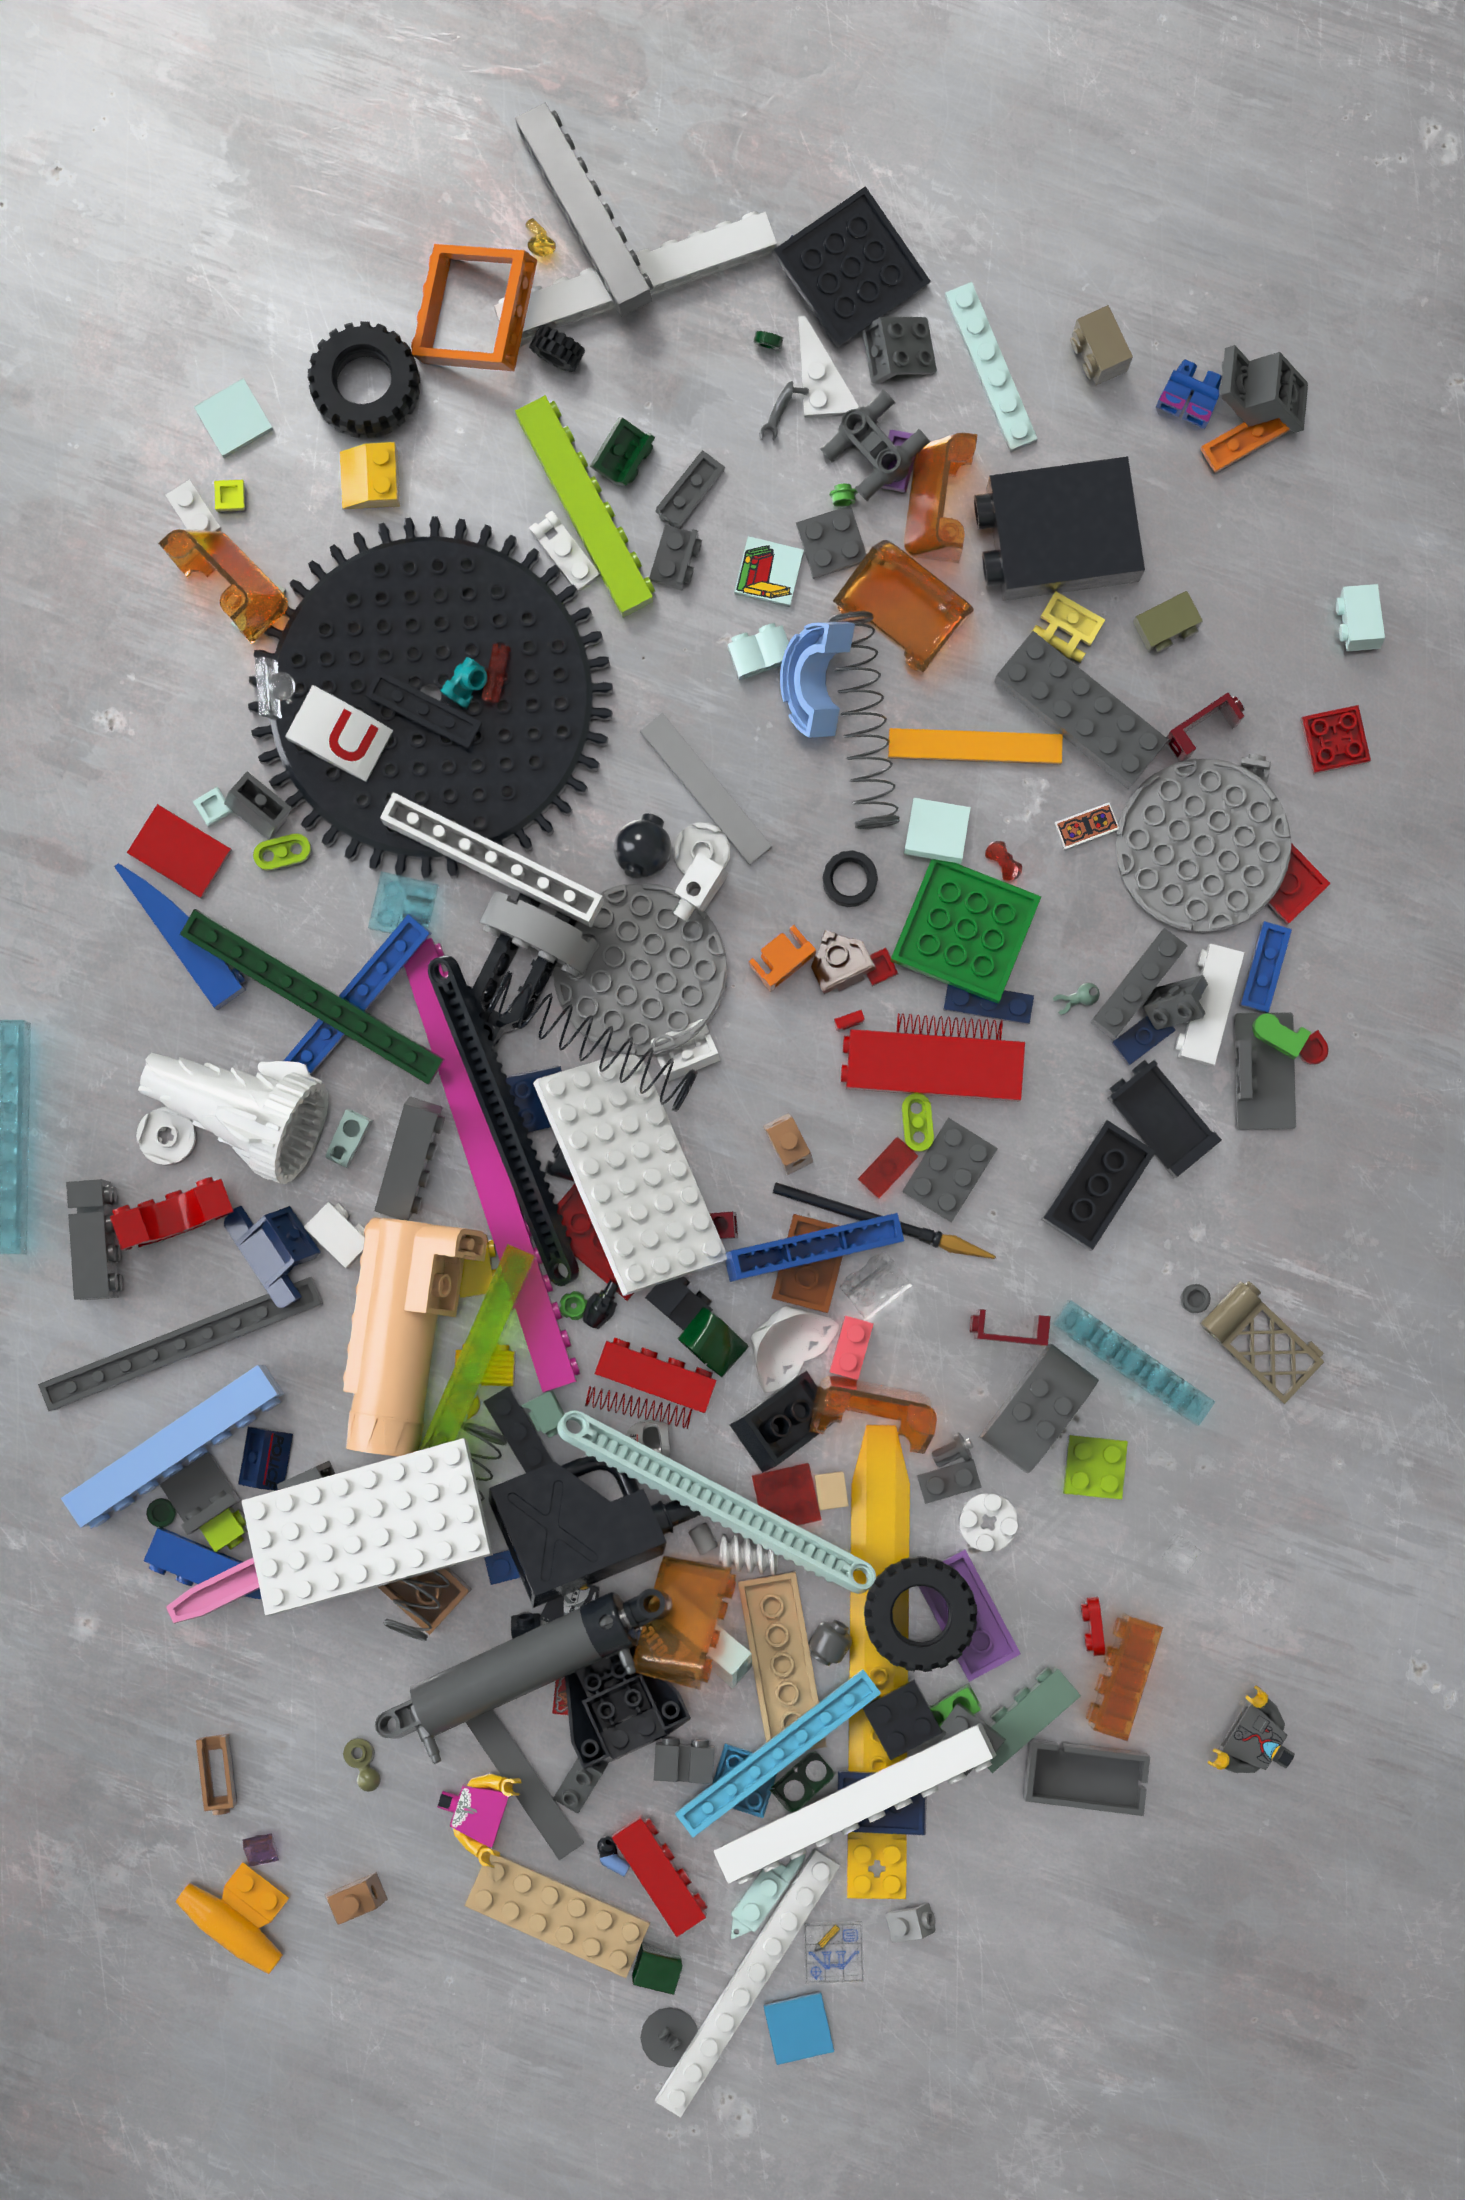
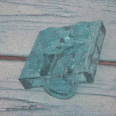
[368,871,439,934]

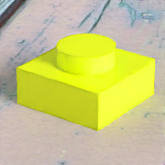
[214,480,245,512]

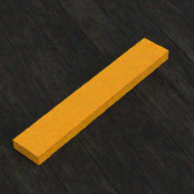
[888,728,1063,764]

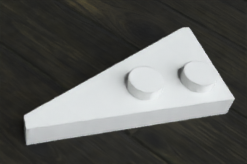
[798,316,859,418]

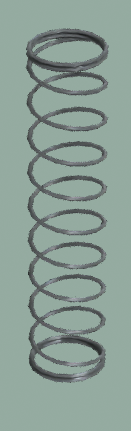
[828,611,900,829]
[383,1423,508,1641]

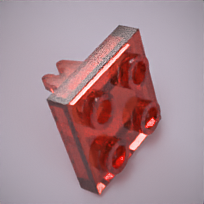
[752,1462,822,1526]

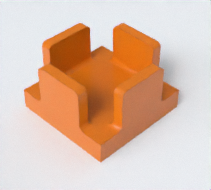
[748,925,816,992]

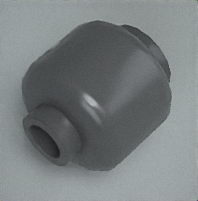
[809,1620,852,1666]

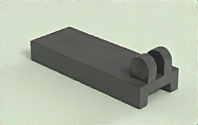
[655,450,725,529]

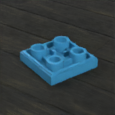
[713,1743,777,1818]
[763,1992,834,2065]

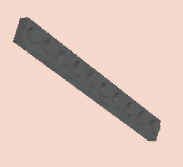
[38,1277,323,1411]

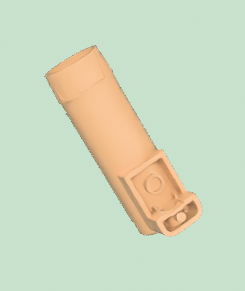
[343,1217,487,1457]

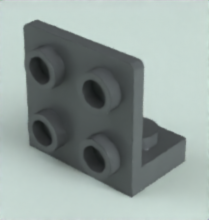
[862,317,937,383]
[160,1453,241,1535]

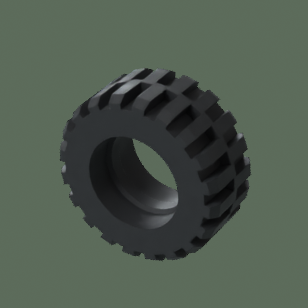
[307,321,420,438]
[864,1556,978,1672]

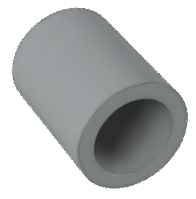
[688,1522,718,1555]

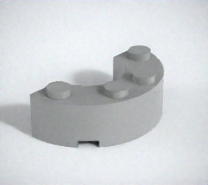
[479,891,599,977]

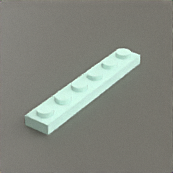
[945,282,1038,452]

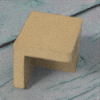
[814,1471,849,1510]

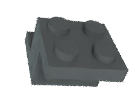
[1219,345,1308,433]

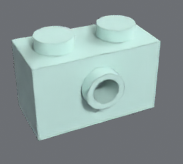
[1336,584,1385,652]

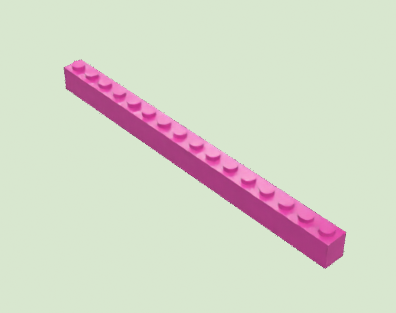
[404,938,580,1392]

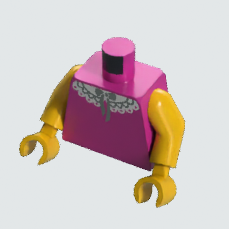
[437,1774,521,1868]

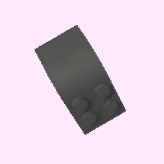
[979,1344,1099,1473]

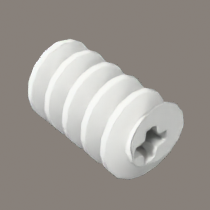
[719,1534,779,1575]

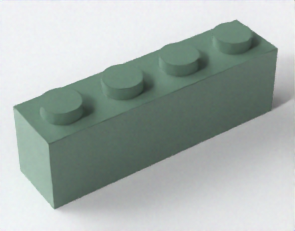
[987,1667,1081,1773]

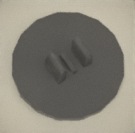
[640,2007,698,2068]

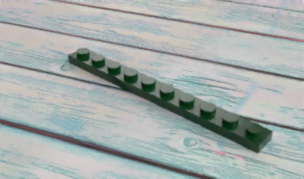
[180,909,445,1085]

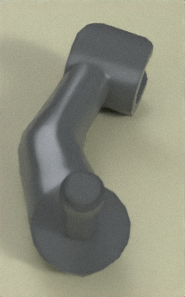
[759,381,809,441]

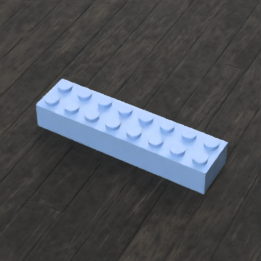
[61,1365,284,1529]

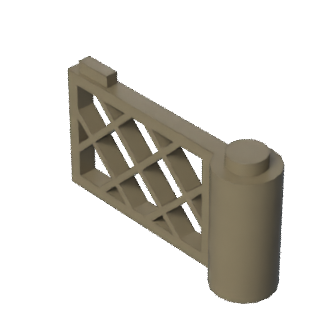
[1200,1281,1324,1404]

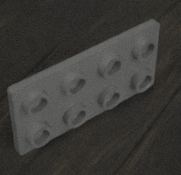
[1235,1012,1296,1130]

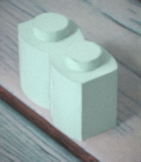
[728,623,789,680]

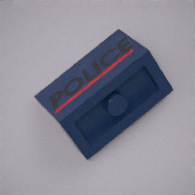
[238,1426,293,1491]

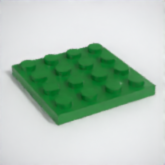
[890,859,1042,1004]

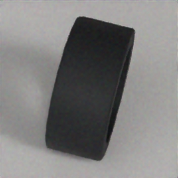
[822,850,878,907]

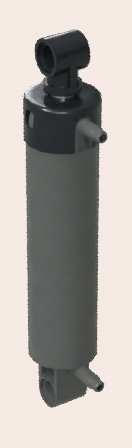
[375,1589,673,1764]

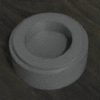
[1180,1284,1211,1313]

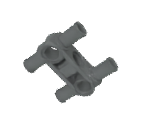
[820,389,931,501]

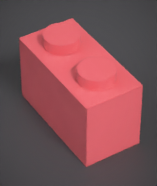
[829,1316,874,1380]

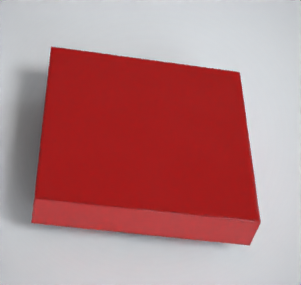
[1301,705,1371,774]

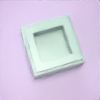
[193,787,233,827]

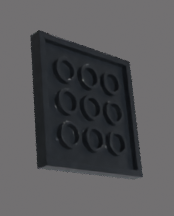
[772,186,931,348]

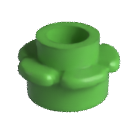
[829,483,858,507]
[560,1291,587,1320]

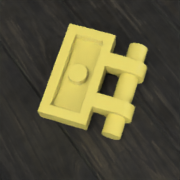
[1032,591,1105,663]

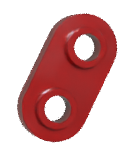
[1081,1596,1105,1657]

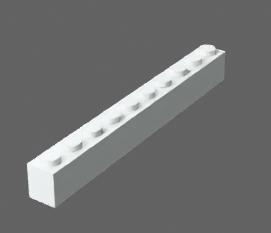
[494,211,777,340]
[713,1723,996,1885]

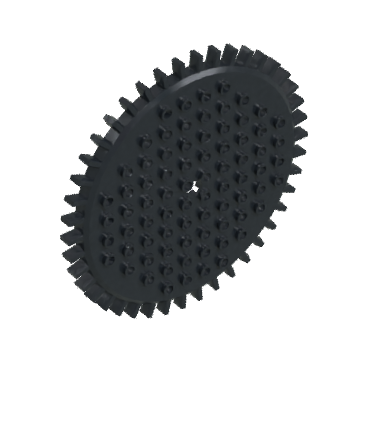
[248,516,613,880]

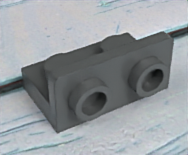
[649,524,702,590]
[1143,975,1208,1030]

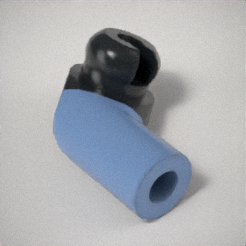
[597,1836,630,1877]

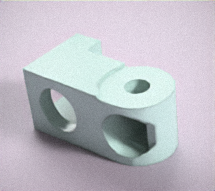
[326,1109,373,1168]

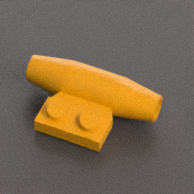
[175,1862,289,1974]

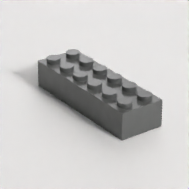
[994,631,1169,789]

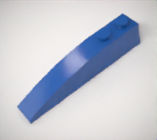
[114,863,246,1010]
[725,1213,904,1282]
[144,1528,262,1599]

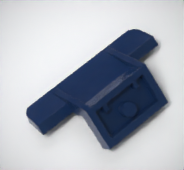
[224,1206,321,1308]

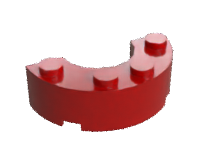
[110,1177,233,1251]

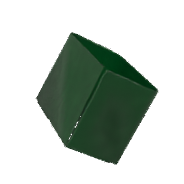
[677,1307,749,1378]
[770,1751,836,1812]
[632,1943,683,1995]

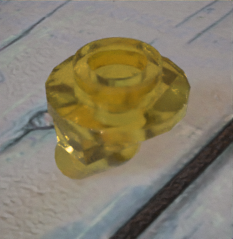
[525,218,556,257]

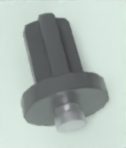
[932,1433,973,1467]

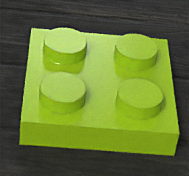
[1063,1435,1128,1500]

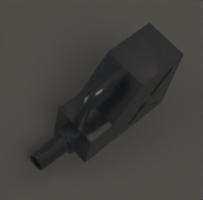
[488,1455,701,1608]

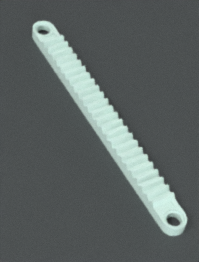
[557,1410,876,1594]

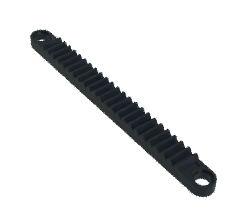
[428,955,579,1286]

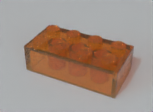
[1085,1612,1163,1741]

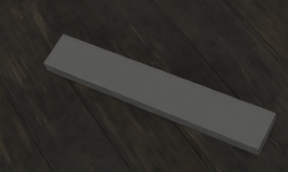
[465,1709,584,1861]

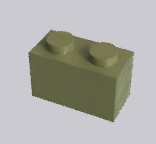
[1133,591,1203,652]

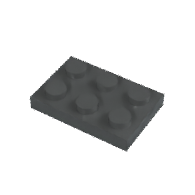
[902,1118,998,1223]

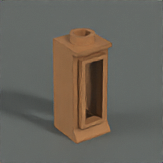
[196,1734,237,1815]

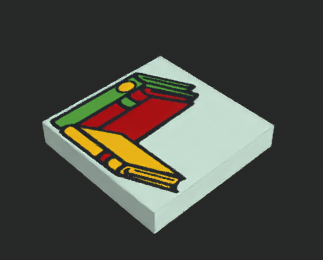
[734,536,804,607]

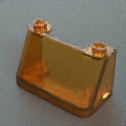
[904,433,978,563]
[158,529,288,644]
[833,540,974,672]
[809,1376,937,1454]

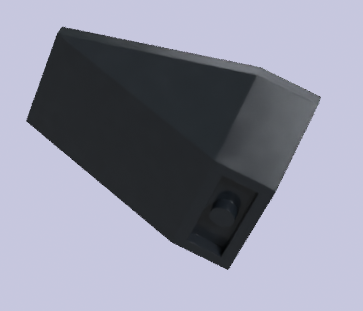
[565,1645,691,1769]

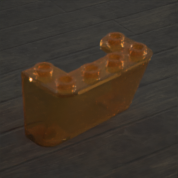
[633,1556,736,1690]

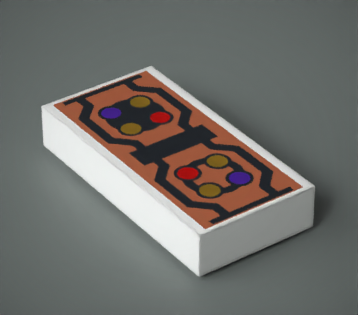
[1054,802,1119,850]

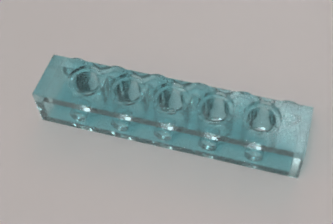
[1051,1300,1215,1426]

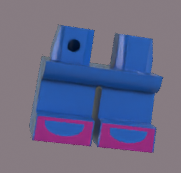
[1156,359,1222,429]

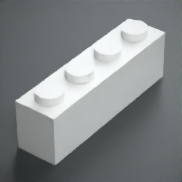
[1175,943,1245,1067]

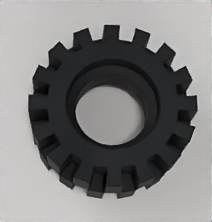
[529,325,585,372]

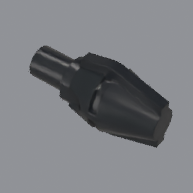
[583,1279,619,1329]

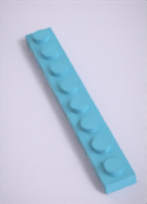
[675,1669,881,1838]

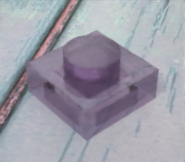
[243,1833,279,1867]

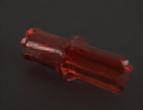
[482,644,511,703]

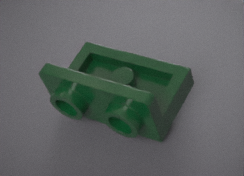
[590,417,655,486]

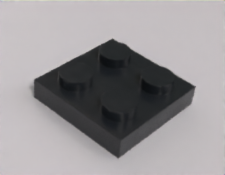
[863,1679,943,1760]

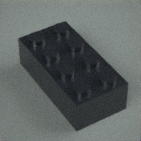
[1041,1120,1156,1251]

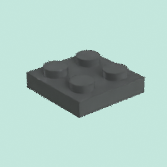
[796,505,868,579]

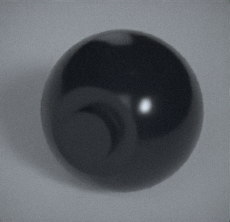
[614,813,671,879]

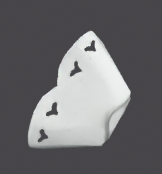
[751,1306,839,1393]

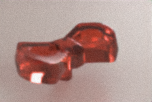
[985,841,1023,881]

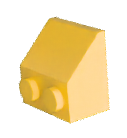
[340,442,400,509]

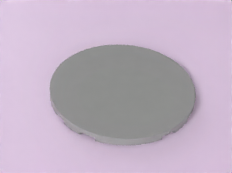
[1116,758,1291,932]
[553,883,727,1056]

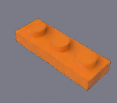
[1200,418,1290,473]

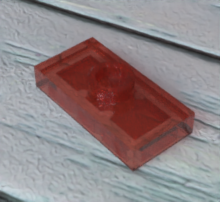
[857,1136,918,1199]

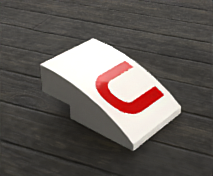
[285,685,393,782]

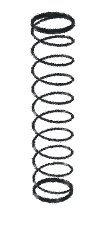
[487,971,698,1112]

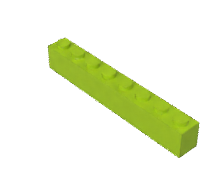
[515,395,656,618]

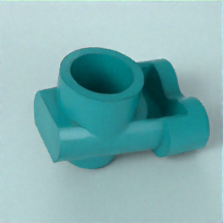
[440,657,487,709]

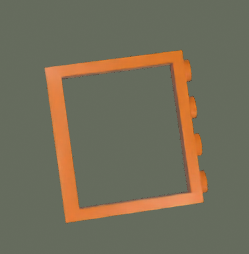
[411,244,537,372]

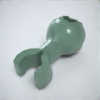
[1053,982,1100,1015]

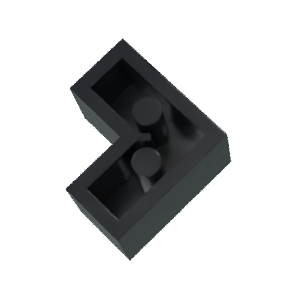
[645,1276,713,1331]

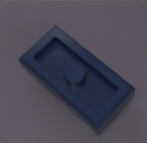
[1111,1015,1176,1065]

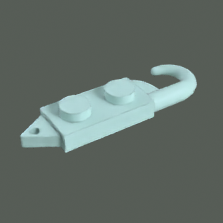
[731,1854,805,1939]

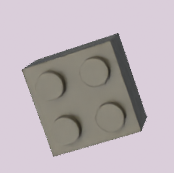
[1070,305,1133,386]

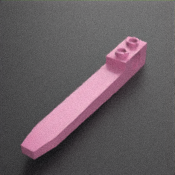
[166,1558,260,1624]

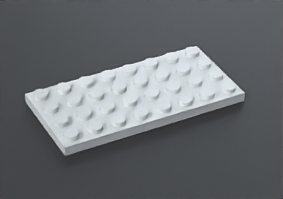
[533,1054,727,1296]
[242,1438,493,1617]

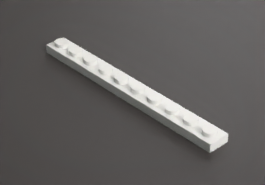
[655,1848,840,2118]

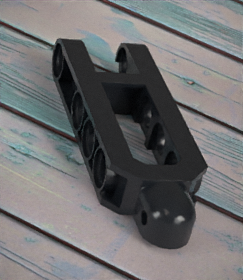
[470,893,578,1049]

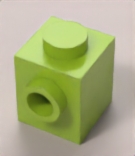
[199,1507,248,1552]

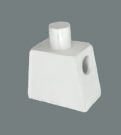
[672,852,728,922]

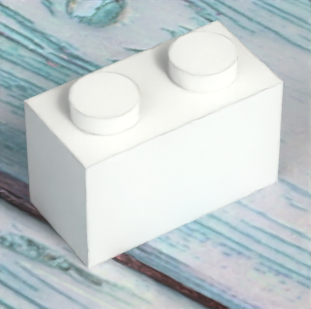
[304,1202,365,1269]

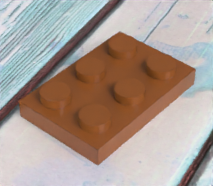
[771,1214,843,1313]

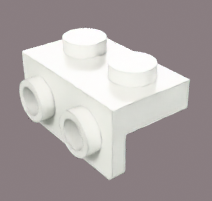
[651,1019,721,1082]

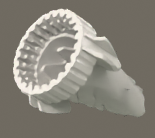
[138,1053,328,1184]

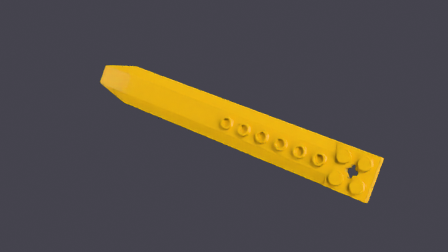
[847,1425,910,1899]

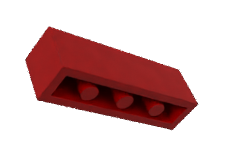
[594,1337,717,1413]
[611,1815,708,1937]

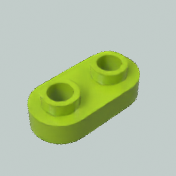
[253,834,311,871]
[902,1093,934,1152]

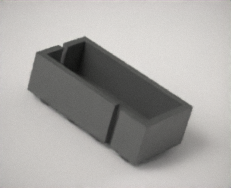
[66,1179,123,1300]
[1023,1739,1150,1816]

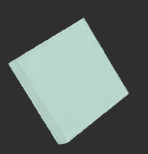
[194,378,273,458]
[904,798,971,864]

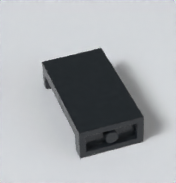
[1107,1059,1222,1178]

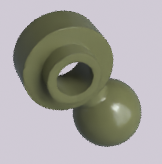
[343,1738,381,1792]

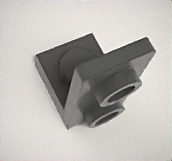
[554,1758,609,1813]

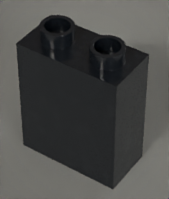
[974,456,1145,601]

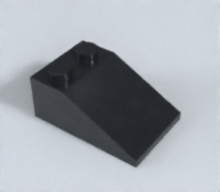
[729,1371,839,1473]

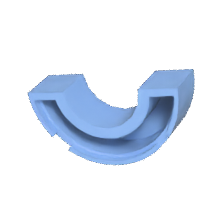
[780,622,855,738]

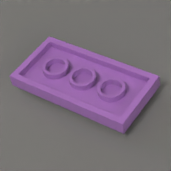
[918,1549,1021,1682]

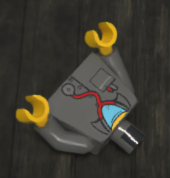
[1208,1685,1295,1773]

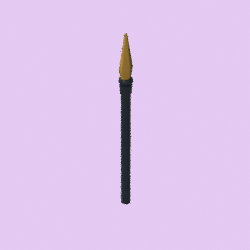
[772,1182,996,1259]

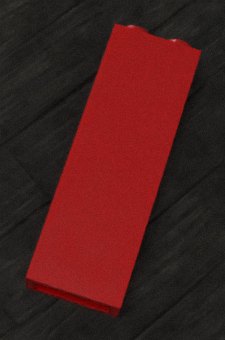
[841,1029,1025,1102]

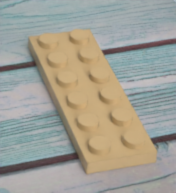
[738,1571,827,1750]
[464,1854,650,1978]

